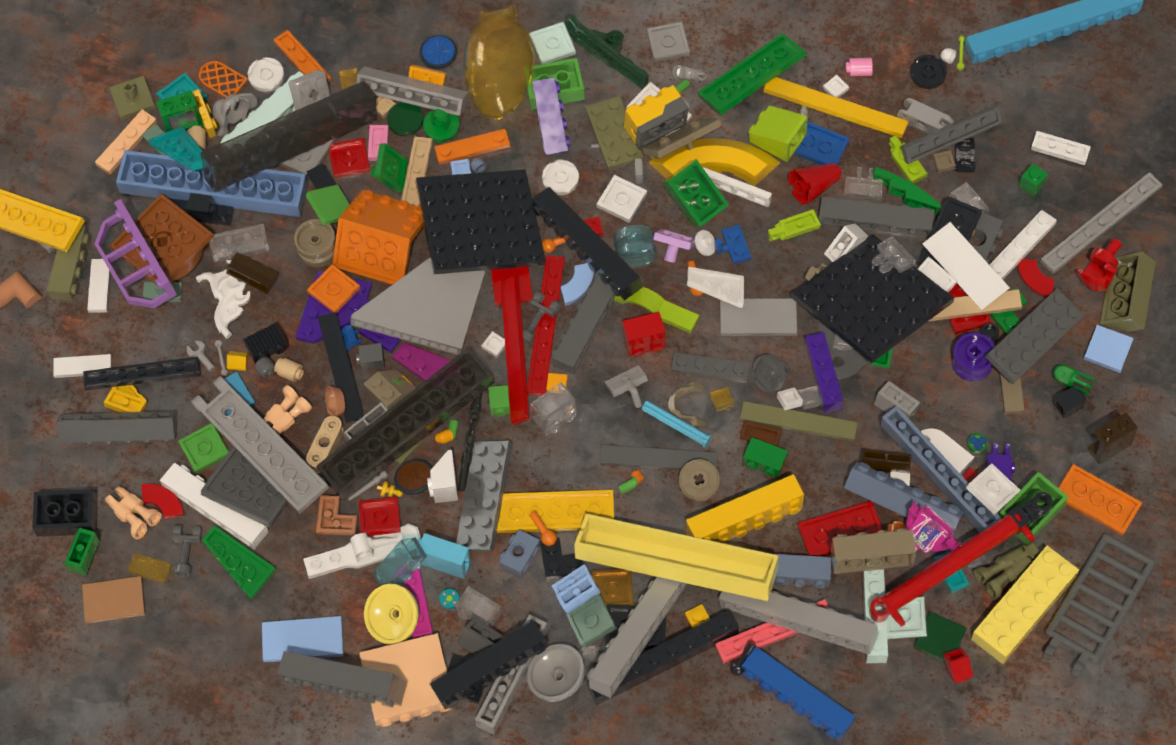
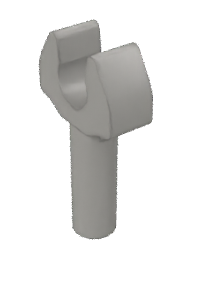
[187,340,215,372]

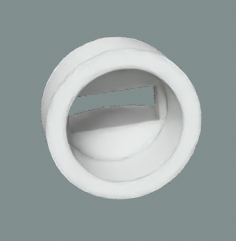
[941,48,956,64]

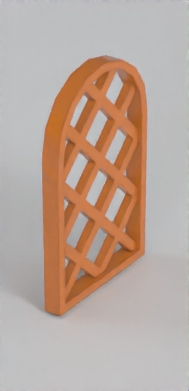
[199,61,248,98]

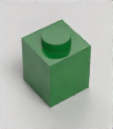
[1019,164,1048,197]

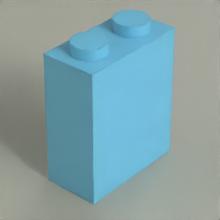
[416,533,471,579]

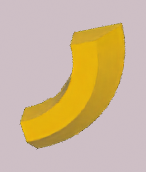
[649,138,780,186]

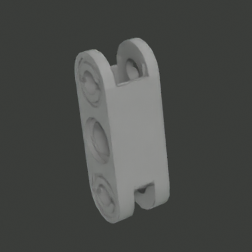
[897,98,954,134]

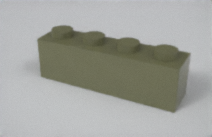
[47,226,90,301]

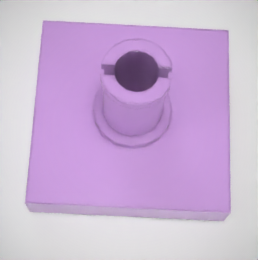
[653,229,696,263]

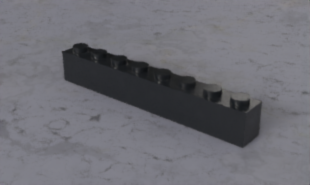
[532,187,642,301]
[587,610,739,705]

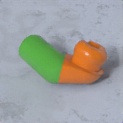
[675,79,690,97]
[618,470,644,494]

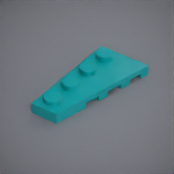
[148,126,210,171]

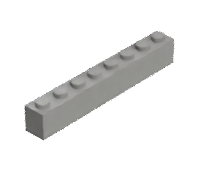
[588,577,688,698]
[719,591,879,655]

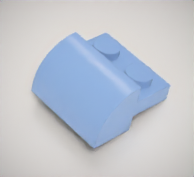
[552,564,602,614]

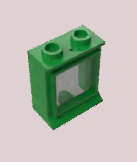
[156,90,204,132]

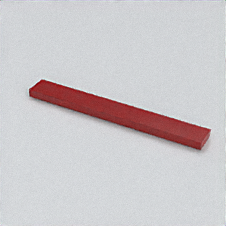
[527,255,565,397]
[500,276,529,425]

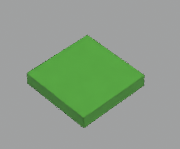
[305,184,350,225]
[178,423,229,474]

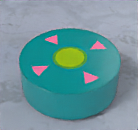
[439,589,460,610]

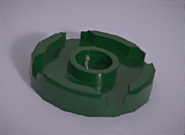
[387,102,423,136]

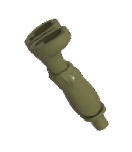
[973,542,1041,600]

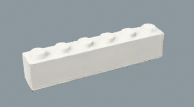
[160,463,268,550]

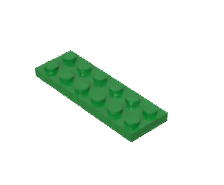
[698,33,806,115]

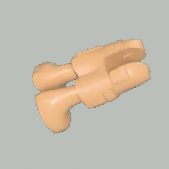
[263,385,312,435]
[105,486,162,540]

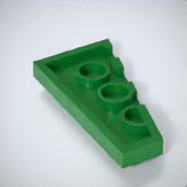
[202,525,276,601]

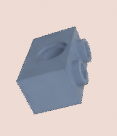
[499,530,540,579]

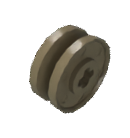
[679,459,720,502]

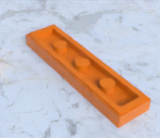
[273,30,332,83]

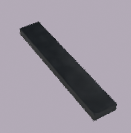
[317,312,364,424]
[83,357,200,391]

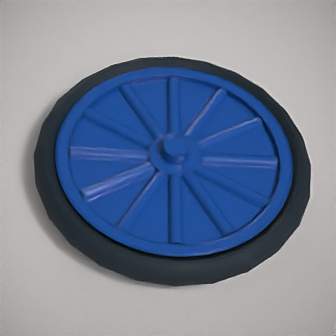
[419,35,458,69]

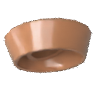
[325,386,345,417]

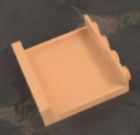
[360,633,451,727]

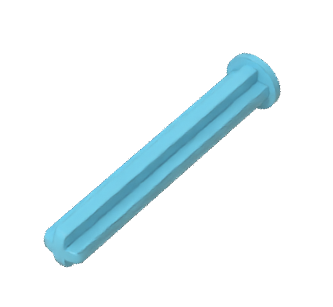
[642,400,713,448]

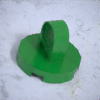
[423,109,460,144]

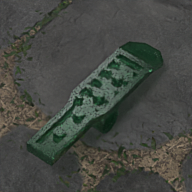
[565,13,649,90]

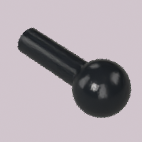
[730,641,756,676]

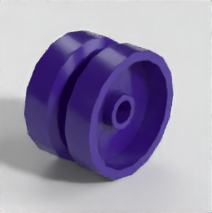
[951,333,995,382]

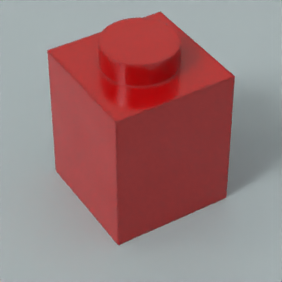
[943,648,974,683]

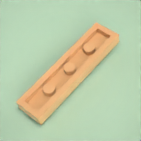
[95,110,157,174]

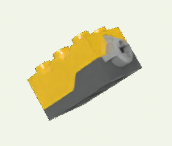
[624,85,690,150]

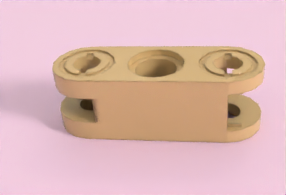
[306,416,344,474]

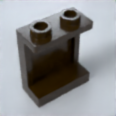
[1087,413,1138,464]

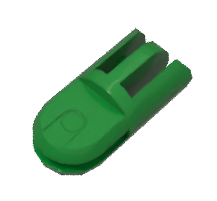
[1053,364,1097,396]

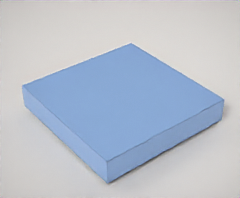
[1084,325,1133,373]

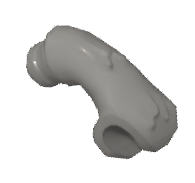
[672,65,706,82]

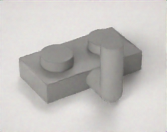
[605,365,648,408]

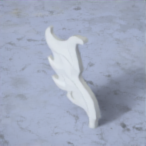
[196,260,251,339]

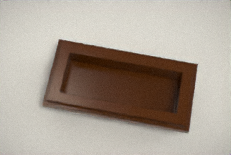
[740,421,782,447]

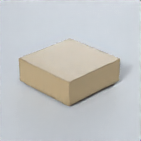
[370,96,396,118]

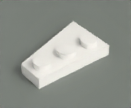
[687,267,744,308]

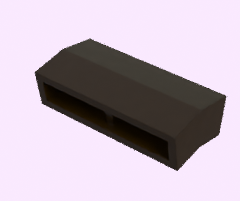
[226,252,278,294]
[861,449,911,474]

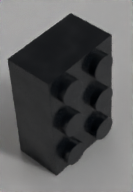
[32,489,97,537]

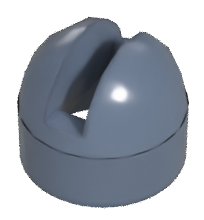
[471,158,487,173]

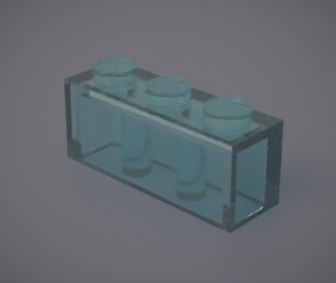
[372,537,427,587]

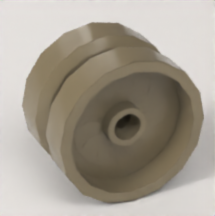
[294,219,336,268]

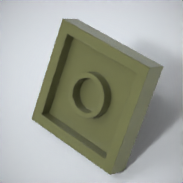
[109,76,156,120]

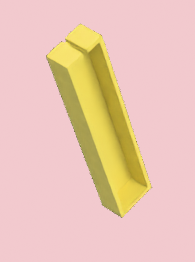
[574,514,778,601]

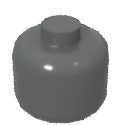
[254,357,275,378]

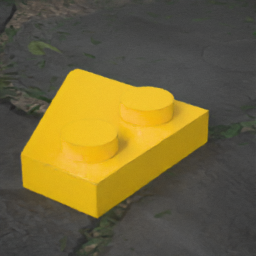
[192,89,217,138]
[103,385,147,412]

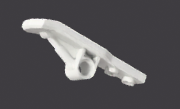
[304,523,421,579]

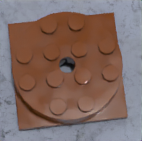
[109,193,214,287]

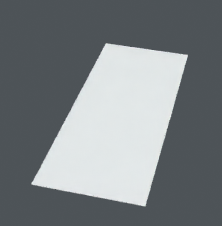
[923,222,1010,310]

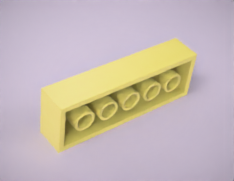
[971,546,1079,664]

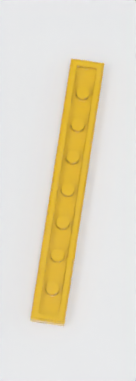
[763,77,909,138]

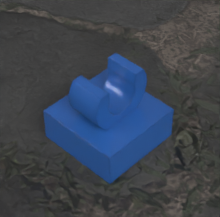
[341,325,362,351]

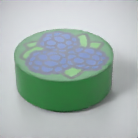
[967,433,987,454]

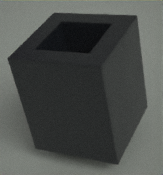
[186,193,217,221]
[1053,386,1085,419]

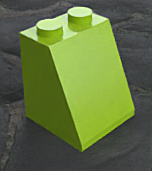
[748,106,808,162]

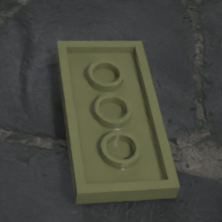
[585,96,643,171]

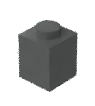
[356,343,385,371]

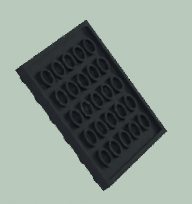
[415,169,546,274]
[791,234,954,363]

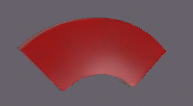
[1017,259,1054,298]
[141,484,184,519]

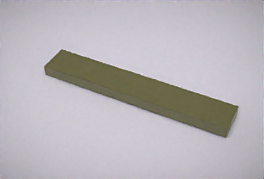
[740,401,858,442]

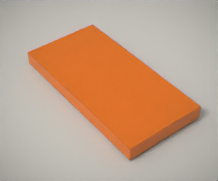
[1058,464,1142,536]

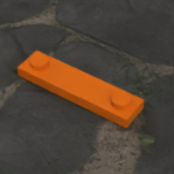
[434,129,510,165]

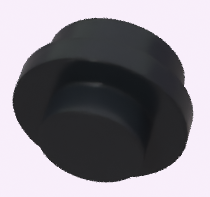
[980,323,999,342]

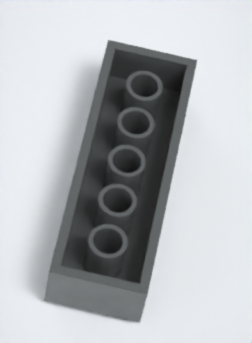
[277,651,407,708]

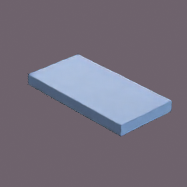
[262,616,343,662]

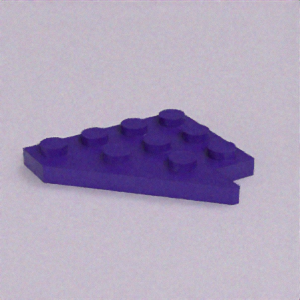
[295,271,372,344]

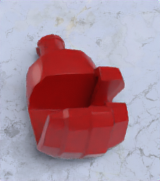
[1078,238,1122,292]

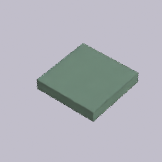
[566,594,617,648]

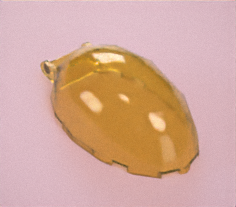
[463,5,534,119]

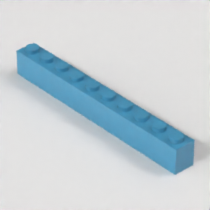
[964,0,1143,64]

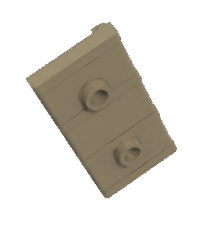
[642,116,722,159]

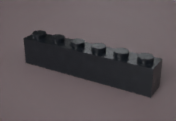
[430,620,549,710]

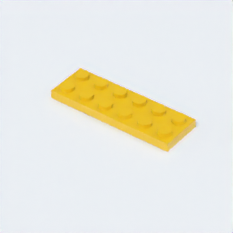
[0,189,85,252]
[497,490,614,533]

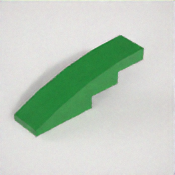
[872,167,941,216]

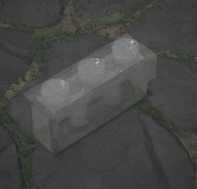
[209,224,270,262]

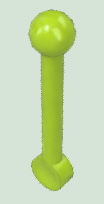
[957,36,966,71]

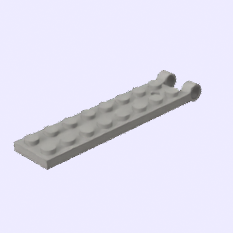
[191,376,329,514]

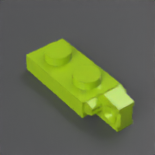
[889,135,927,184]
[767,209,821,241]

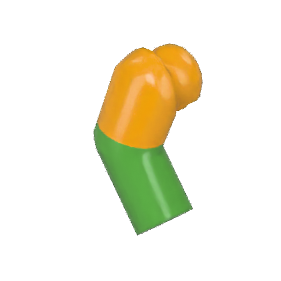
[435,420,459,444]

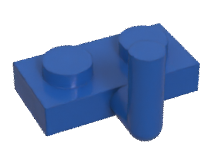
[715,225,751,265]

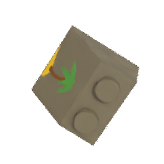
[364,369,421,418]

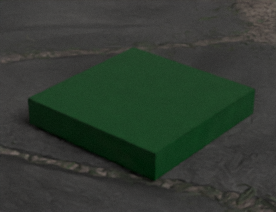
[914,612,967,662]

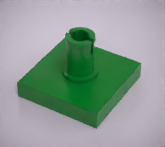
[370,143,408,193]

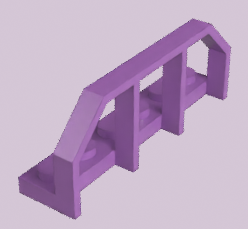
[95,199,177,308]

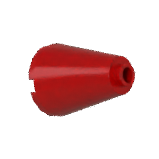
[788,163,842,205]

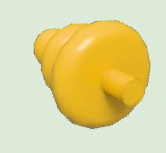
[377,481,403,497]

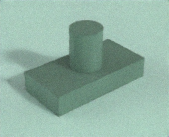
[143,282,183,302]

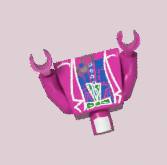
[906,501,961,553]

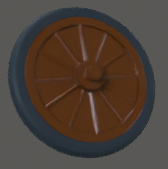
[394,459,433,495]

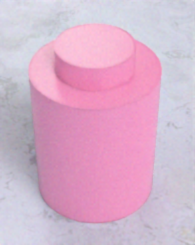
[845,57,872,77]

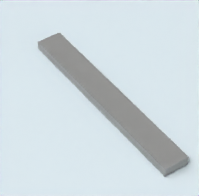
[1040,172,1163,274]

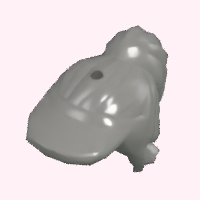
[213,93,258,137]

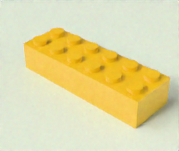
[686,474,804,544]

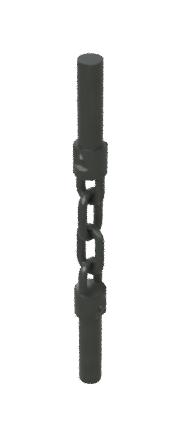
[457,377,485,492]

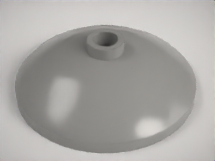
[527,644,585,702]

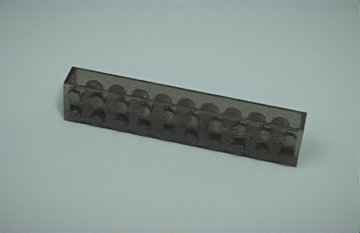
[201,81,377,192]
[316,347,495,501]

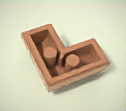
[0,270,42,309]
[316,495,358,536]

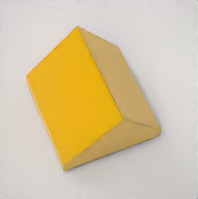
[227,351,249,371]

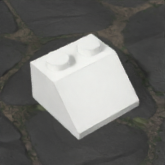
[427,450,458,503]

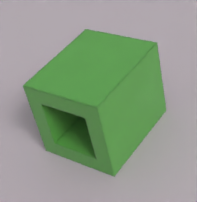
[488,385,510,417]

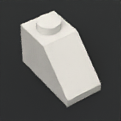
[824,224,868,262]

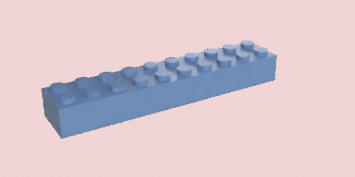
[116,150,308,217]

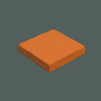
[307,264,361,313]

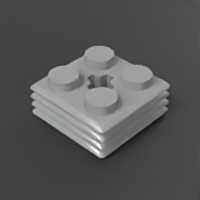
[288,70,331,115]

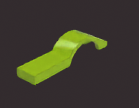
[614,287,699,333]

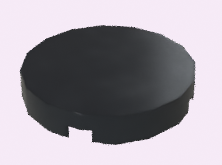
[910,55,947,89]

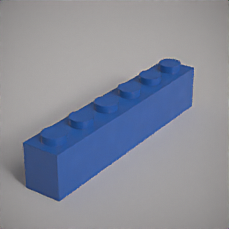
[742,647,855,741]

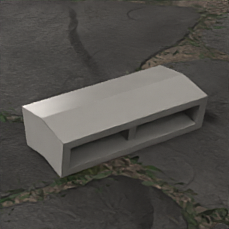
[343,403,389,447]

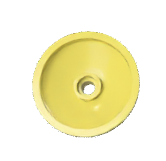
[364,584,418,644]

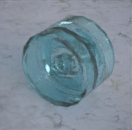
[613,225,657,268]

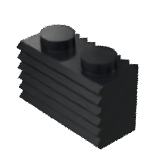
[243,322,289,364]

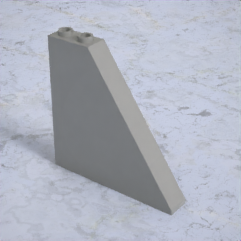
[351,258,486,356]

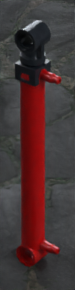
[869,492,1053,627]

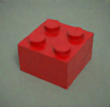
[622,312,666,357]

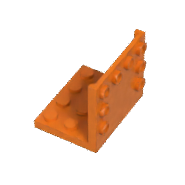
[332,190,424,285]

